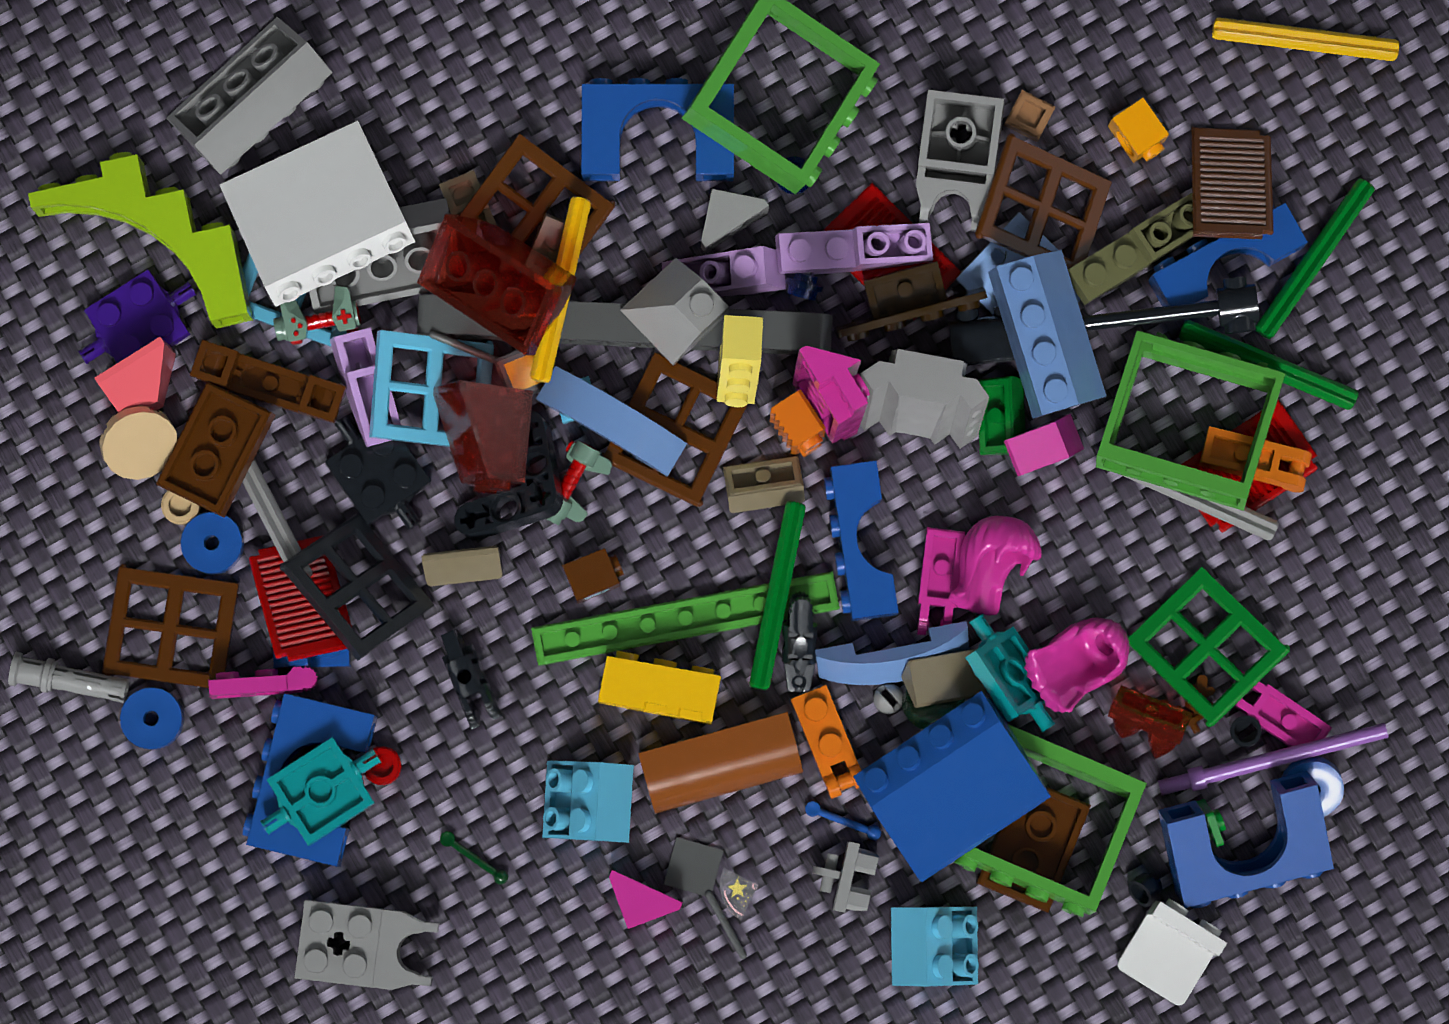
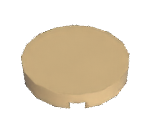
[99,406,178,480]

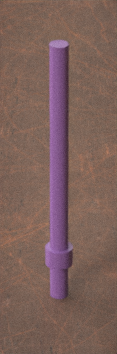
[1158,723,1389,795]

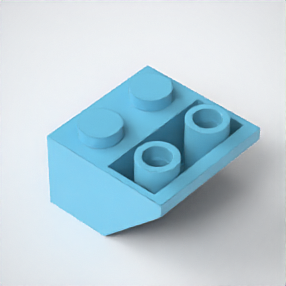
[542,761,634,843]
[891,907,979,987]

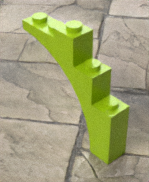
[28,152,253,329]

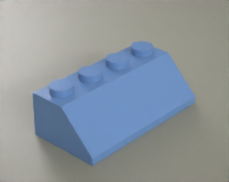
[988,250,1106,419]

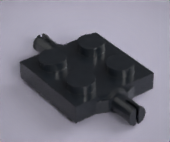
[324,416,431,531]

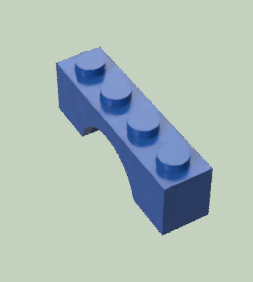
[1148,203,1308,307]
[824,461,899,622]

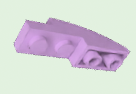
[775,223,933,275]

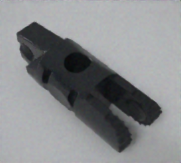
[782,591,818,692]
[441,629,502,730]

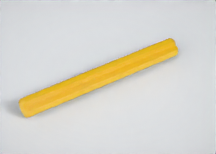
[1212,17,1399,61]
[530,197,591,383]

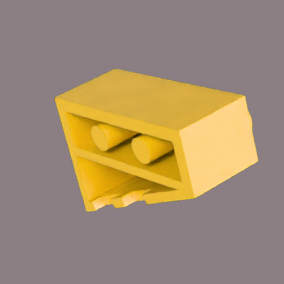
[598,651,721,725]

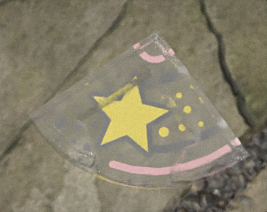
[720,868,758,920]

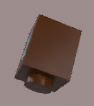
[562,548,624,604]

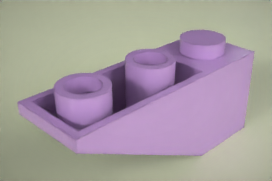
[662,246,786,296]

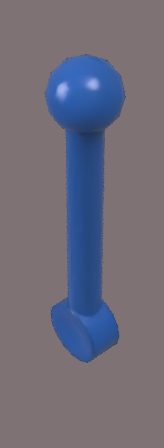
[805,801,882,840]

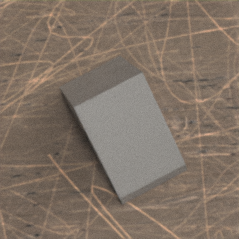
[701,189,769,254]

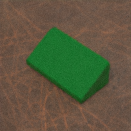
[978,376,1025,455]

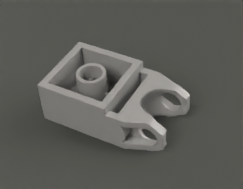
[916,90,1005,232]
[294,900,440,990]

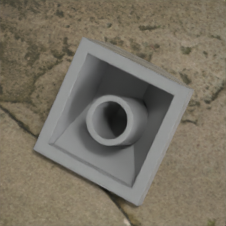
[620,258,729,366]

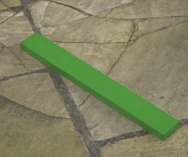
[531,571,840,666]

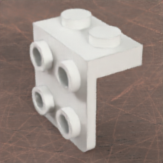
[1117,899,1227,1005]

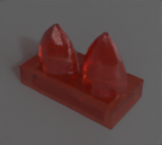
[1108,685,1193,759]

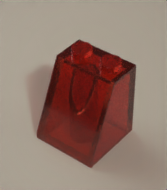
[433,380,533,493]

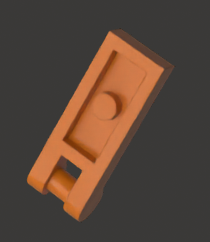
[1199,426,1312,493]
[791,685,862,799]

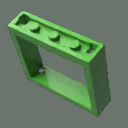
[681,0,880,194]
[1096,331,1285,511]
[954,724,1147,918]

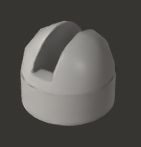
[873,683,904,714]

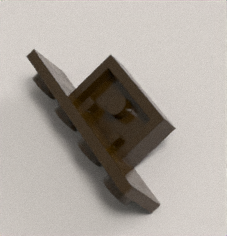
[836,260,987,342]

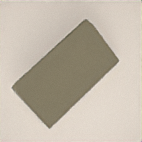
[723,456,805,513]
[421,546,503,586]
[901,649,986,708]

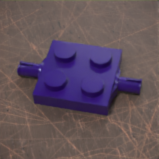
[78,269,197,364]

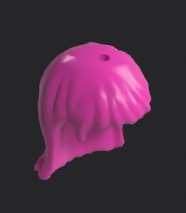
[949,515,1042,616]
[1024,617,1129,713]

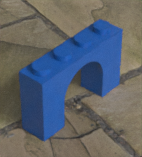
[581,78,734,181]
[243,693,378,867]
[1158,771,1334,908]

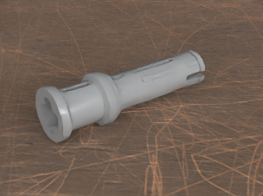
[8,651,130,703]

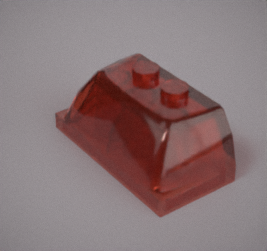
[417,214,578,355]

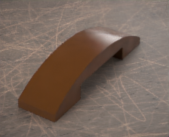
[189,340,347,424]

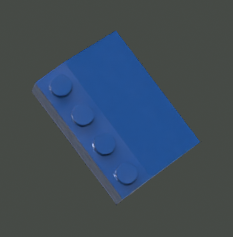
[853,691,1052,882]

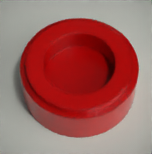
[364,746,402,785]

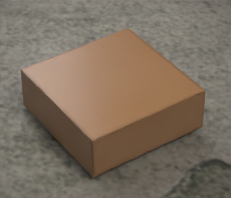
[1004,90,1055,142]

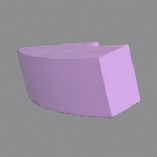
[330,327,401,447]

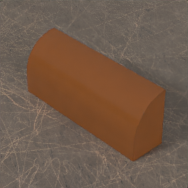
[638,712,803,814]

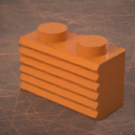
[770,389,826,457]

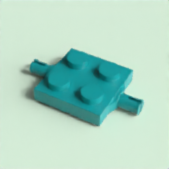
[965,614,1056,732]
[260,737,381,846]

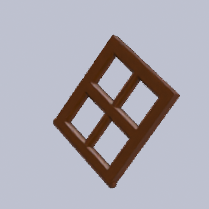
[975,133,1112,269]
[456,134,615,269]
[600,353,748,507]
[102,564,240,688]

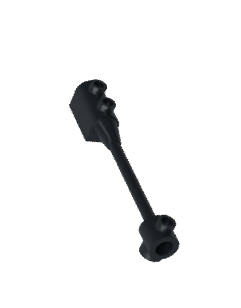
[949,277,1259,366]

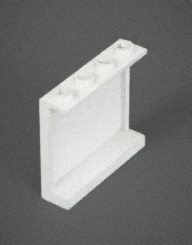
[220,121,415,307]

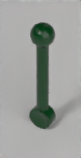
[440,831,508,885]

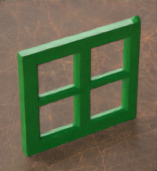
[1128,567,1290,727]

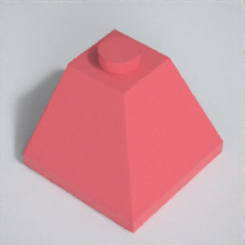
[94,337,176,413]

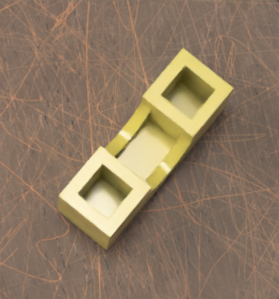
[716,315,763,407]

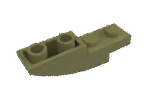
[1068,193,1194,305]

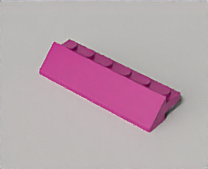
[792,346,870,444]

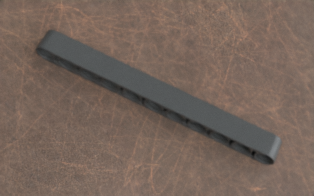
[416,295,833,355]

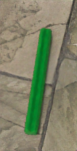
[1256,178,1375,339]
[1178,320,1358,410]
[749,501,806,690]

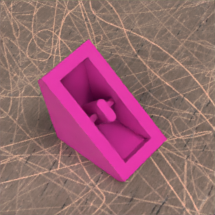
[1004,414,1084,476]
[609,870,683,929]

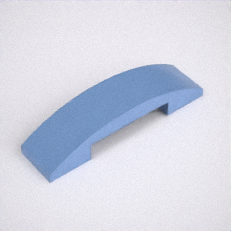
[536,366,687,477]
[815,621,969,685]

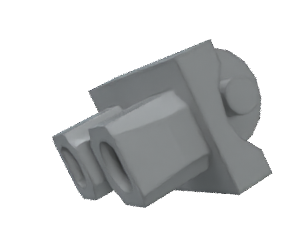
[812,842,879,913]

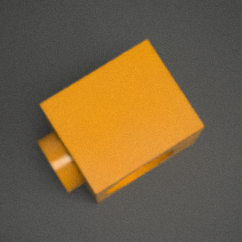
[1108,98,1169,163]

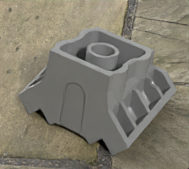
[860,349,989,449]

